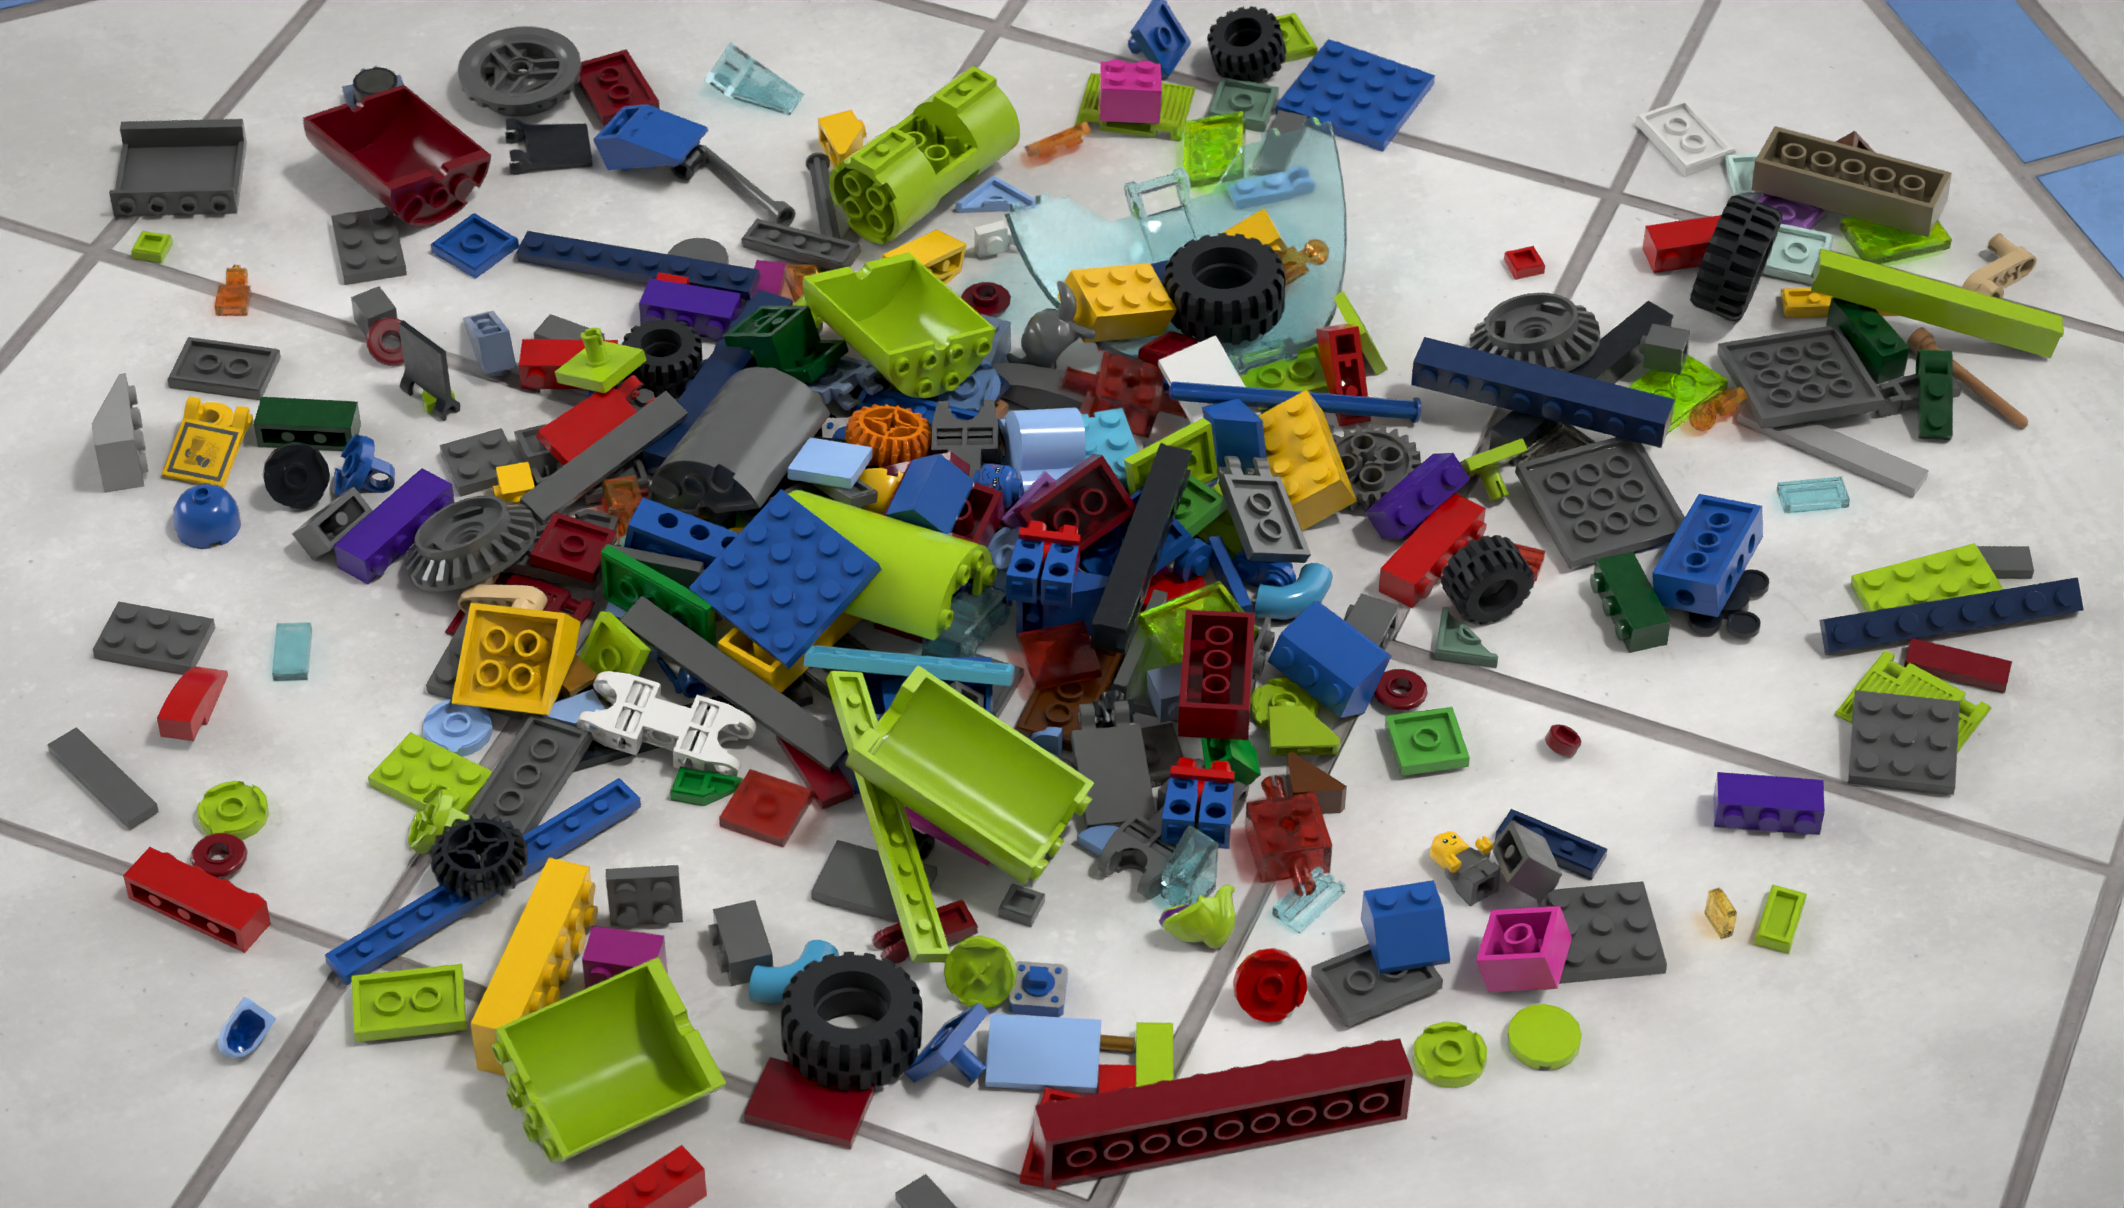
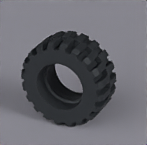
[1690,195,1783,321]
[1164,233,1285,346]
[781,951,923,1091]

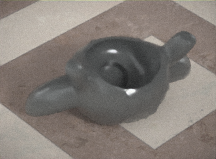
[1006,281,1096,369]

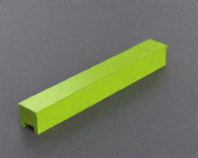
[1811,248,2064,358]

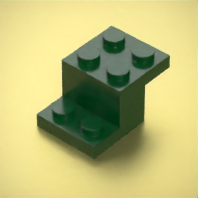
[723,306,849,385]

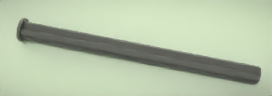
[806,152,840,271]

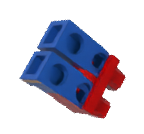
[1006,520,1081,608]
[1161,757,1235,849]

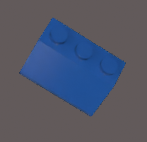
[1267,601,1392,718]

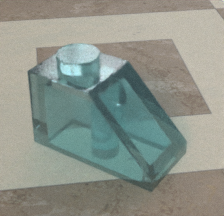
[1161,825,1218,906]

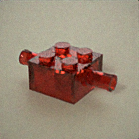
[1062,351,1188,438]
[1245,775,1332,897]

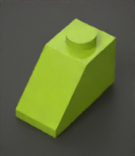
[1267,701,1341,756]

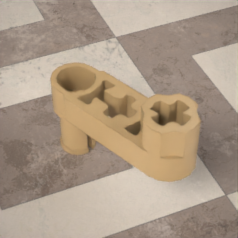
[1962,233,2037,299]
[457,573,547,613]

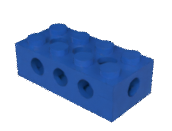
[1652,494,1763,617]
[624,498,739,570]

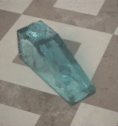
[704,42,804,115]

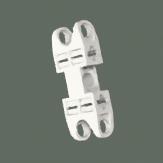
[576,671,757,776]

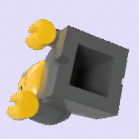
[1430,831,1501,907]

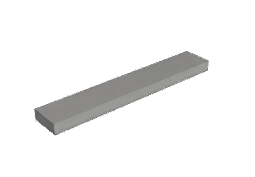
[1737,404,1929,497]

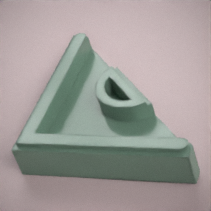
[1434,607,1498,668]

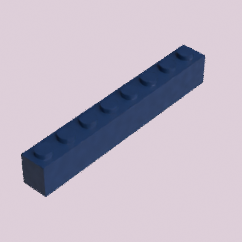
[640,289,793,477]
[1411,337,1675,448]

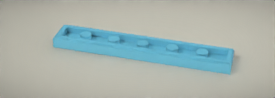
[804,645,1015,686]

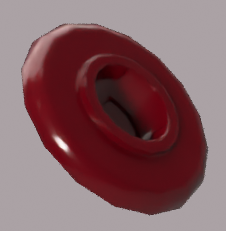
[961,282,1011,317]
[366,318,404,366]
[1374,669,1428,711]
[190,833,248,877]

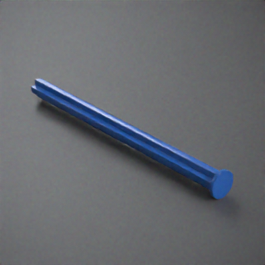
[1169,381,1421,423]

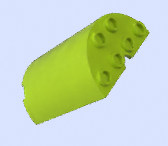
[803,252,996,398]
[491,957,727,1163]

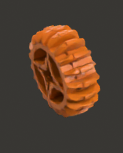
[845,404,932,468]

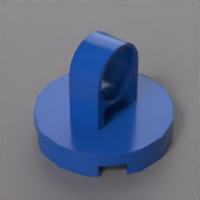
[332,434,395,496]

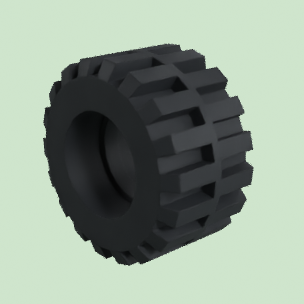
[1207,6,1287,84]
[622,318,703,399]
[1441,535,1534,625]

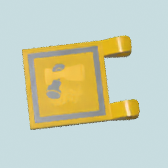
[162,397,253,488]

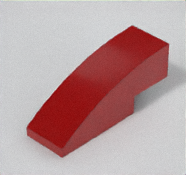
[157,666,228,741]

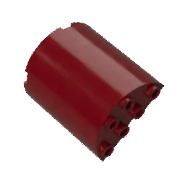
[303,85,491,226]

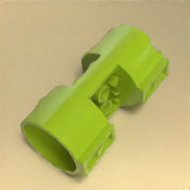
[829,66,1020,244]

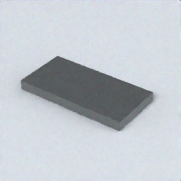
[465,714,594,835]

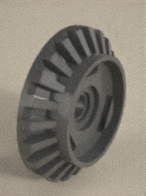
[458,26,582,117]
[1469,293,1600,372]
[404,496,537,592]

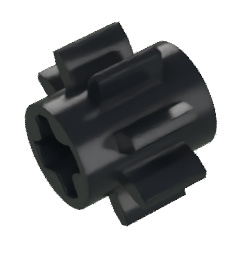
[1093,690,1135,728]

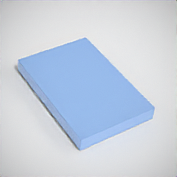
[985,1014,1101,1093]

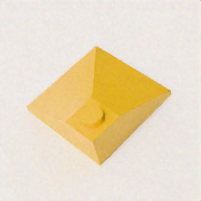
[451,602,581,716]

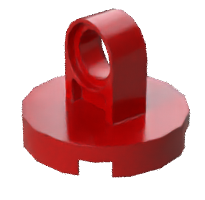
[1233,948,1307,1023]

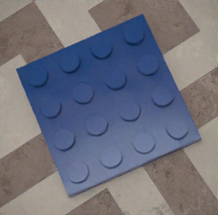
[1275,39,1435,151]
[689,489,882,669]

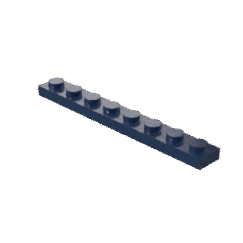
[516,231,761,300]
[1819,577,2084,653]

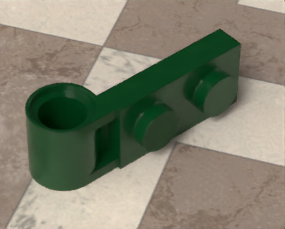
[1915,349,1953,440]

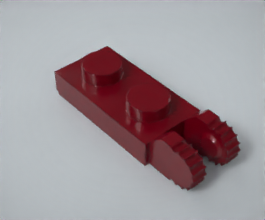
[871,899,978,964]

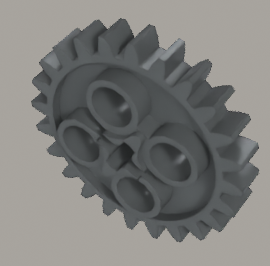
[1332,424,1421,512]

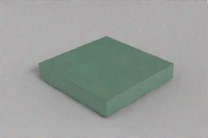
[1207,77,1279,132]

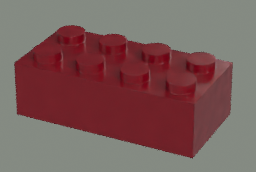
[1178,610,1255,740]

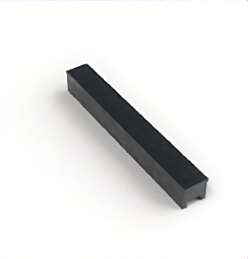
[1489,301,1674,466]
[1090,443,1192,654]

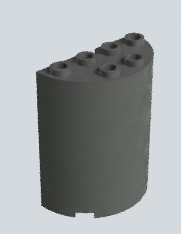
[648,367,830,516]

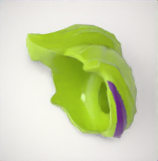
[1159,885,1236,949]

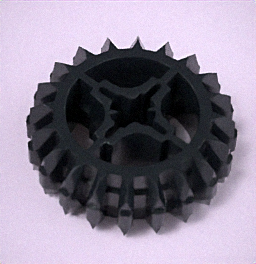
[430,813,528,902]

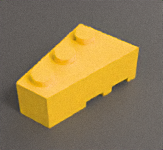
[881,229,967,285]

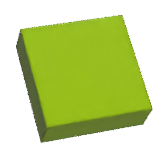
[131,231,173,263]

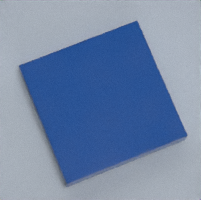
[430,213,519,279]

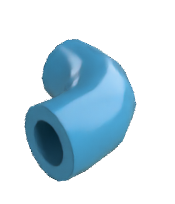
[1254,563,1333,620]
[749,940,839,1003]

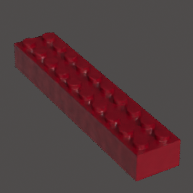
[1033,1038,1413,1187]

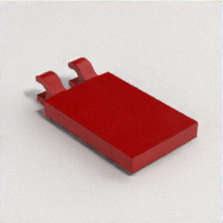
[536,375,656,466]

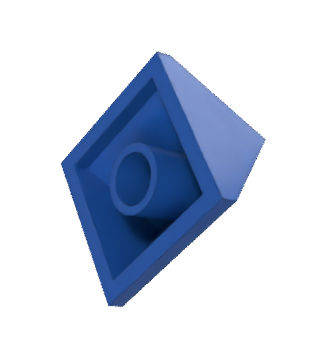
[886,454,974,535]

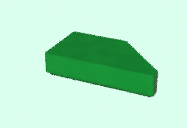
[670,766,743,806]

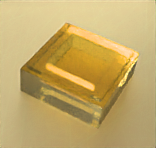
[1704,887,1737,940]

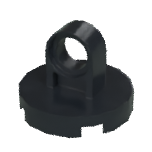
[262,442,330,509]

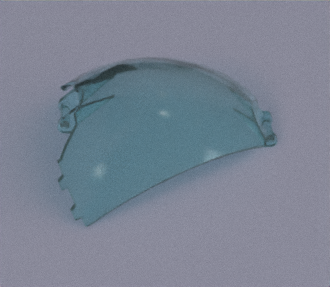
[1004,117,1347,376]

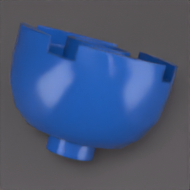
[173,484,241,549]

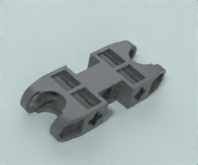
[931,400,1000,533]
[1098,758,1249,899]

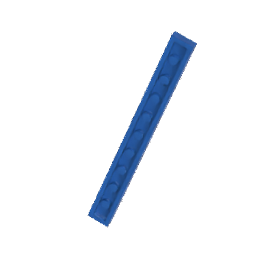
[325,778,641,985]

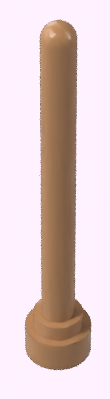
[1907,327,2028,428]

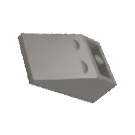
[92,373,149,493]

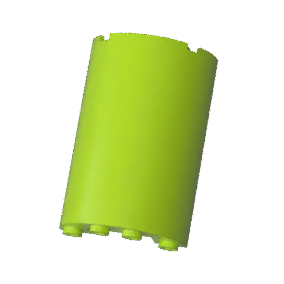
[788,490,997,641]
[845,665,1094,885]

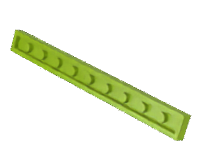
[826,671,950,963]

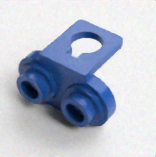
[1232,550,1296,588]

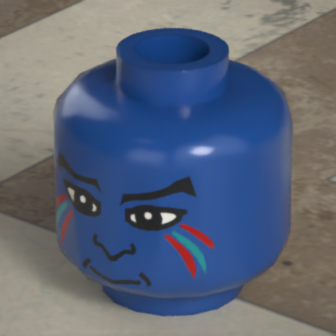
[973,464,1023,509]

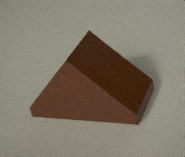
[1286,751,1347,816]

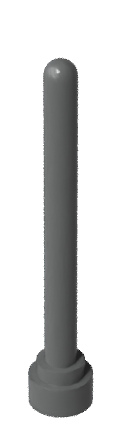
[703,145,795,226]

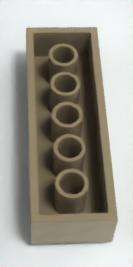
[1751,126,1952,237]

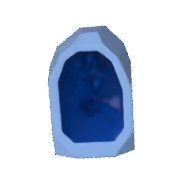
[218,997,276,1058]

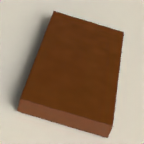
[1015,634,1125,752]

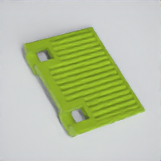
[1075,73,1195,141]
[1835,651,1992,753]

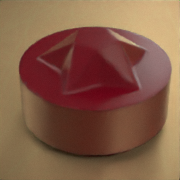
[1545,724,1581,757]

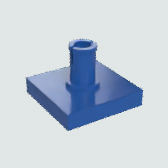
[1128,0,1192,79]
[904,1002,989,1083]

